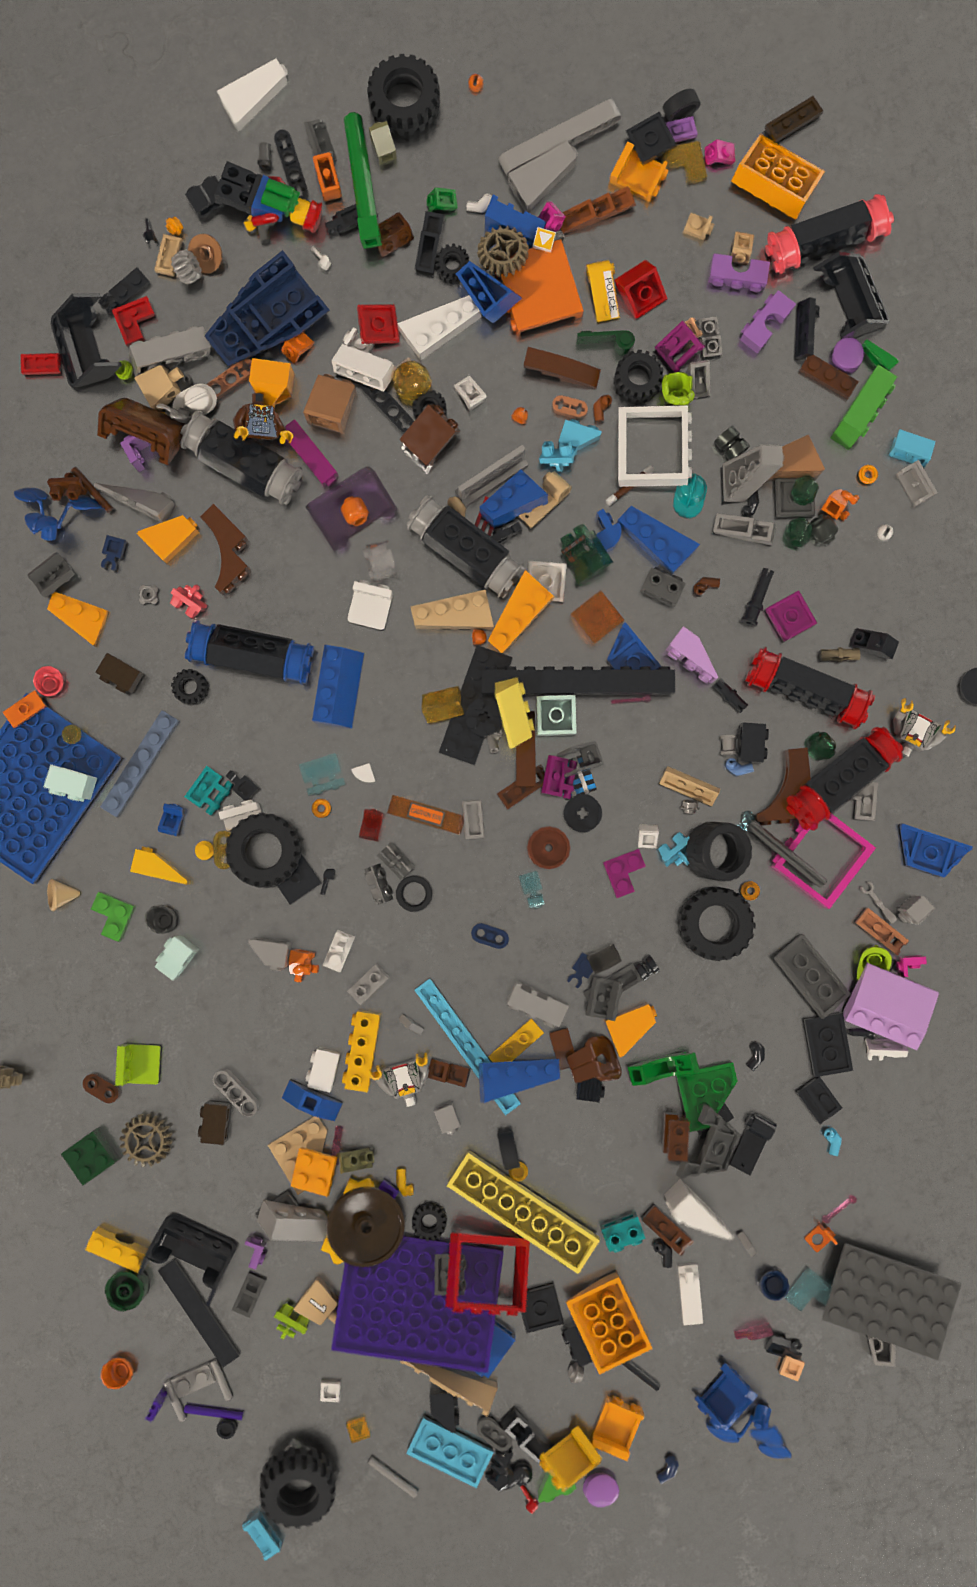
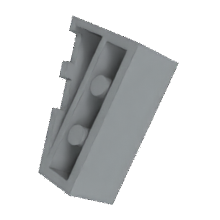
[506,980,569,1028]
[257,1200,328,1241]

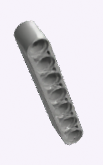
[498,99,622,177]

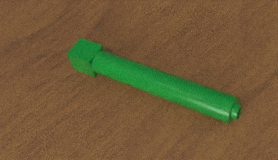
[344,112,382,249]

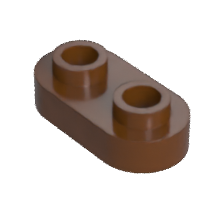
[83,1073,120,1103]

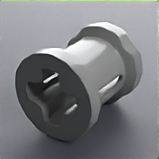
[720,735,738,755]

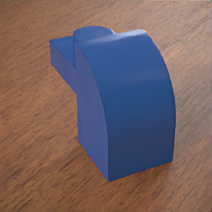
[591,509,621,556]

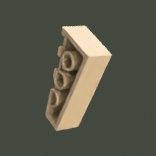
[410,590,494,630]

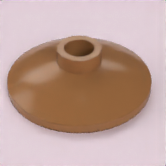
[188,234,222,274]

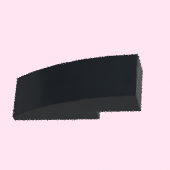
[415,211,445,273]
[501,1409,552,1465]

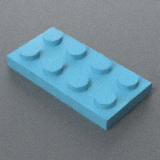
[406,1416,494,1488]

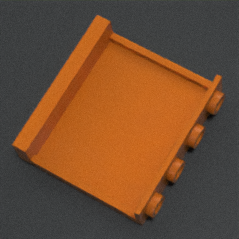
[495,239,584,337]

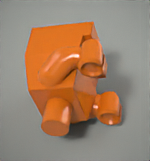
[822,489,859,520]
[289,949,319,982]

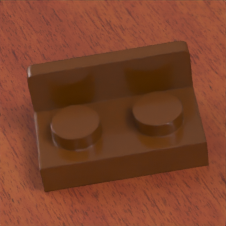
[377,212,414,257]

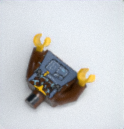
[233,393,293,444]

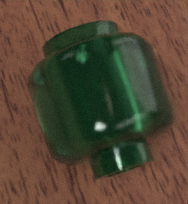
[791,476,819,506]
[785,517,812,547]
[808,732,837,760]

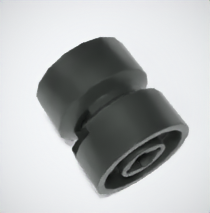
[714,426,750,460]

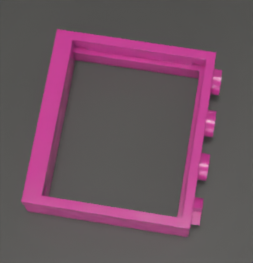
[771,814,876,909]

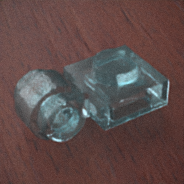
[518,871,545,910]

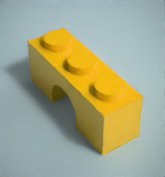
[85,1227,148,1273]

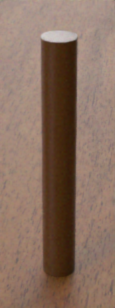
[71,467,113,513]

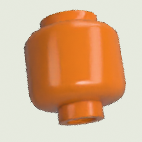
[341,496,369,526]

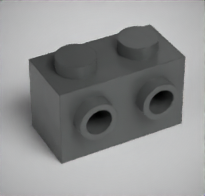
[640,567,686,607]

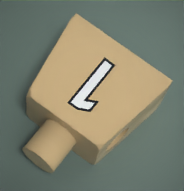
[293,1276,339,1325]

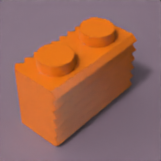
[313,152,342,201]

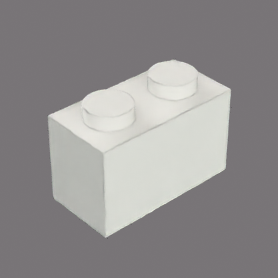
[305,1047,341,1093]

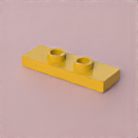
[488,1018,544,1062]

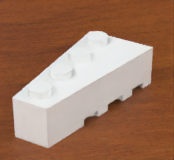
[397,295,482,361]

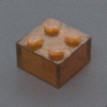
[570,590,624,646]

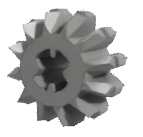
[171,249,202,285]

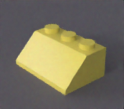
[495,677,535,748]

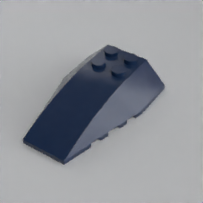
[205,250,330,367]

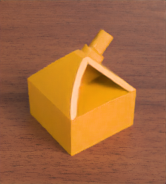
[249,358,295,408]

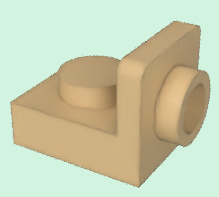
[683,213,714,241]
[731,232,754,265]

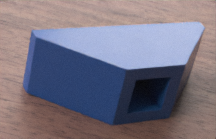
[282,1080,343,1121]

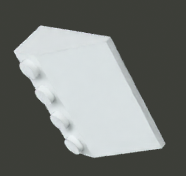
[664,1178,733,1240]

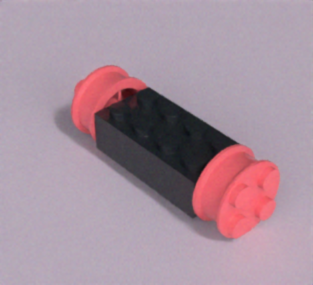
[765,194,894,274]

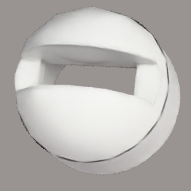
[877,525,894,541]

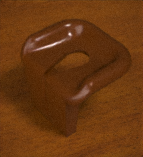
[566,1036,622,1083]

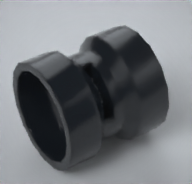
[634,955,660,981]

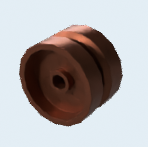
[527,826,570,869]

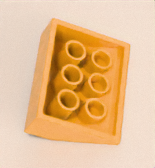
[731,134,825,219]
[566,1271,652,1375]

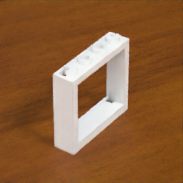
[618,405,692,487]

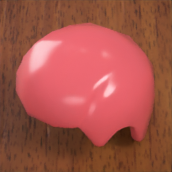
[33,666,64,697]

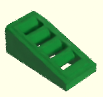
[862,339,900,371]

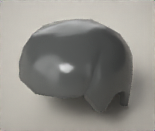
[145,905,177,934]

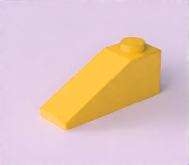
[130,846,191,885]

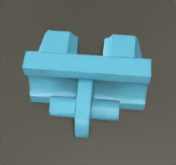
[539,441,577,472]
[658,832,690,867]

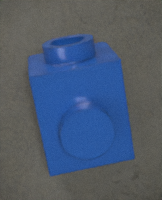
[158,803,184,836]

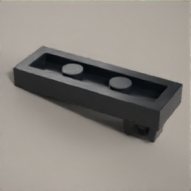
[795,297,820,360]

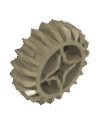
[477,225,529,277]
[119,1114,173,1167]

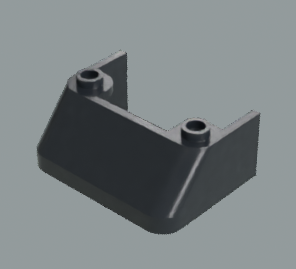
[813,252,889,338]
[51,293,122,387]
[138,1215,236,1307]

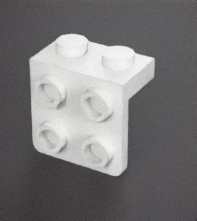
[348,580,393,630]

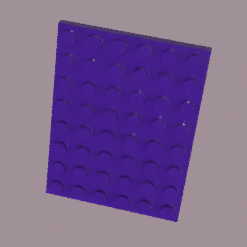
[331,1236,504,1373]

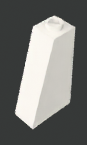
[217,58,288,132]

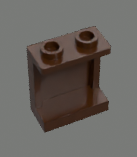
[399,404,461,466]
[663,1113,690,1161]

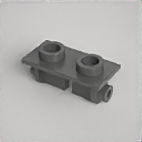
[364,864,393,905]

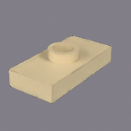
[155,234,183,277]

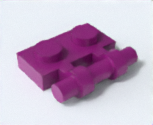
[541,755,577,799]

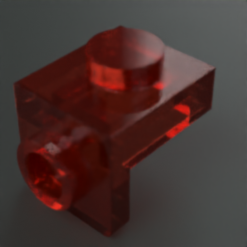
[359,809,383,841]

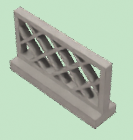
[455,444,529,507]

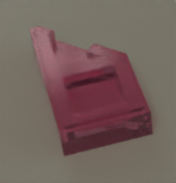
[331,1126,343,1165]
[734,1323,773,1340]

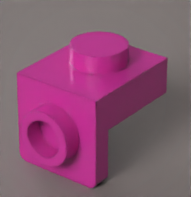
[705,140,735,166]
[538,202,566,232]

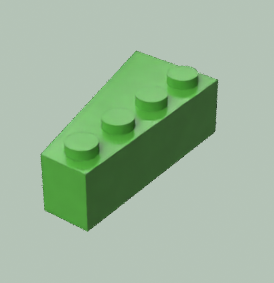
[830,364,897,450]

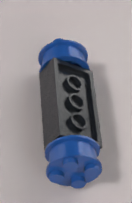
[185,620,314,685]

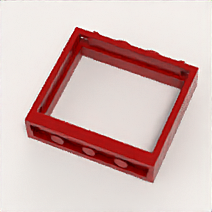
[445,1233,530,1316]

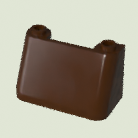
[97,397,185,466]

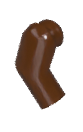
[693,577,720,595]

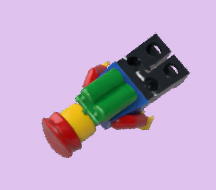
[214,161,322,234]

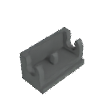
[304,119,337,161]

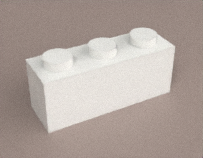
[331,344,395,391]

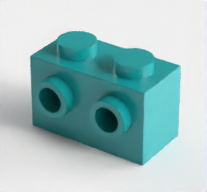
[600,1212,646,1253]

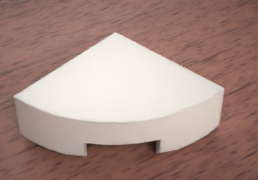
[351,763,376,783]

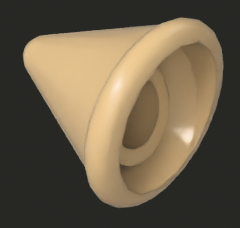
[47,879,80,911]

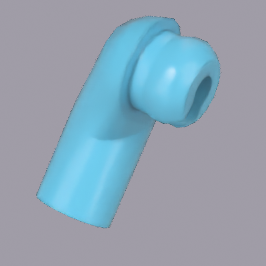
[824,1128,842,1156]

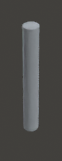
[367,1456,419,1498]

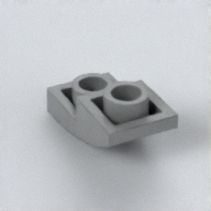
[698,317,722,358]

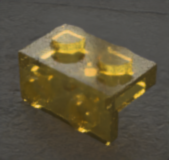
[422,686,464,723]

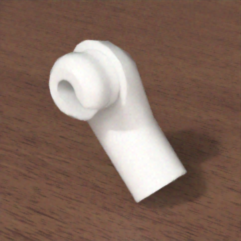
[467,193,492,213]

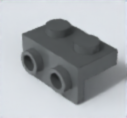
[27,552,75,598]
[586,977,623,1021]

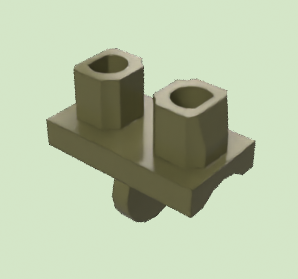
[337,1148,375,1174]

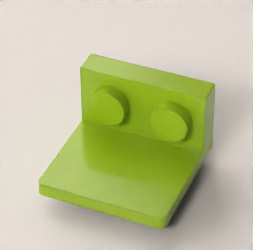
[115,1044,161,1086]

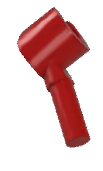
[520,1485,539,1514]

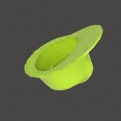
[857,944,892,980]

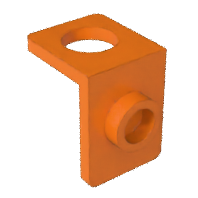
[804,1224,838,1252]

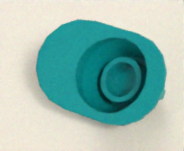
[673,474,707,518]

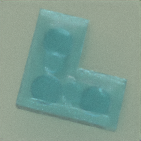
[785,1267,832,1311]

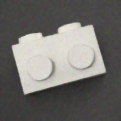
[218,800,262,831]

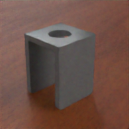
[557,741,604,777]

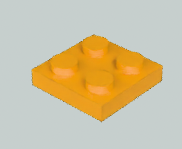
[291,1147,338,1197]

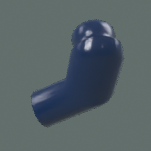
[656,1455,679,1484]

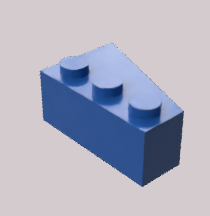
[485,194,546,249]
[456,261,522,323]
[479,469,548,528]

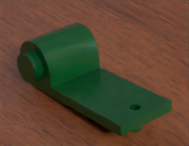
[576,330,635,356]

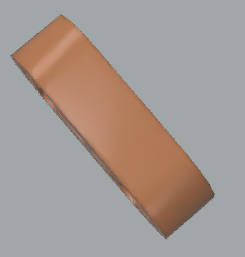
[552,395,588,420]

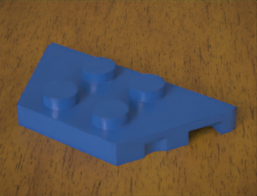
[607,622,661,670]
[900,823,973,877]

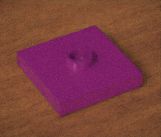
[765,590,817,642]

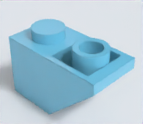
[558,419,602,451]

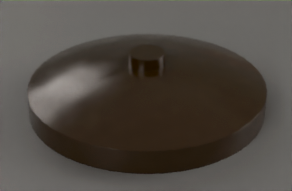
[326,1187,405,1267]

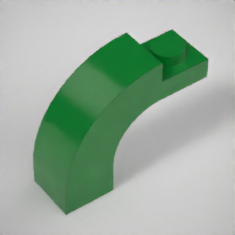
[628,1052,700,1086]

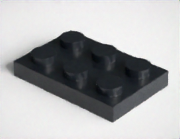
[804,1013,853,1077]

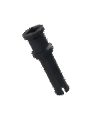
[741,568,774,626]

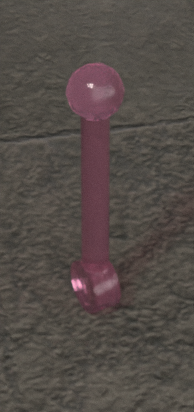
[611,695,651,704]
[823,1195,857,1224]

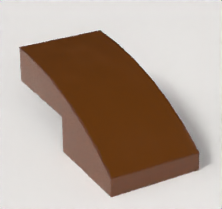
[549,1028,575,1070]
[428,1059,471,1088]

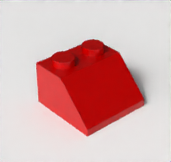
[614,260,668,319]

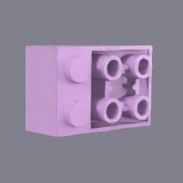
[666,626,718,684]

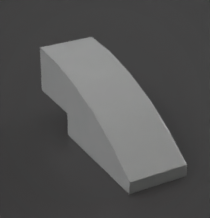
[713,513,776,545]

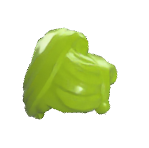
[662,372,695,406]

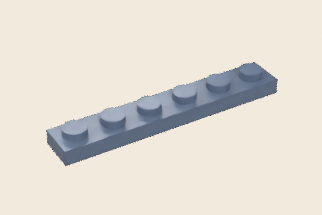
[100,710,179,817]

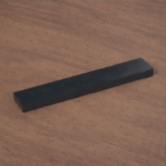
[158,1258,240,1367]

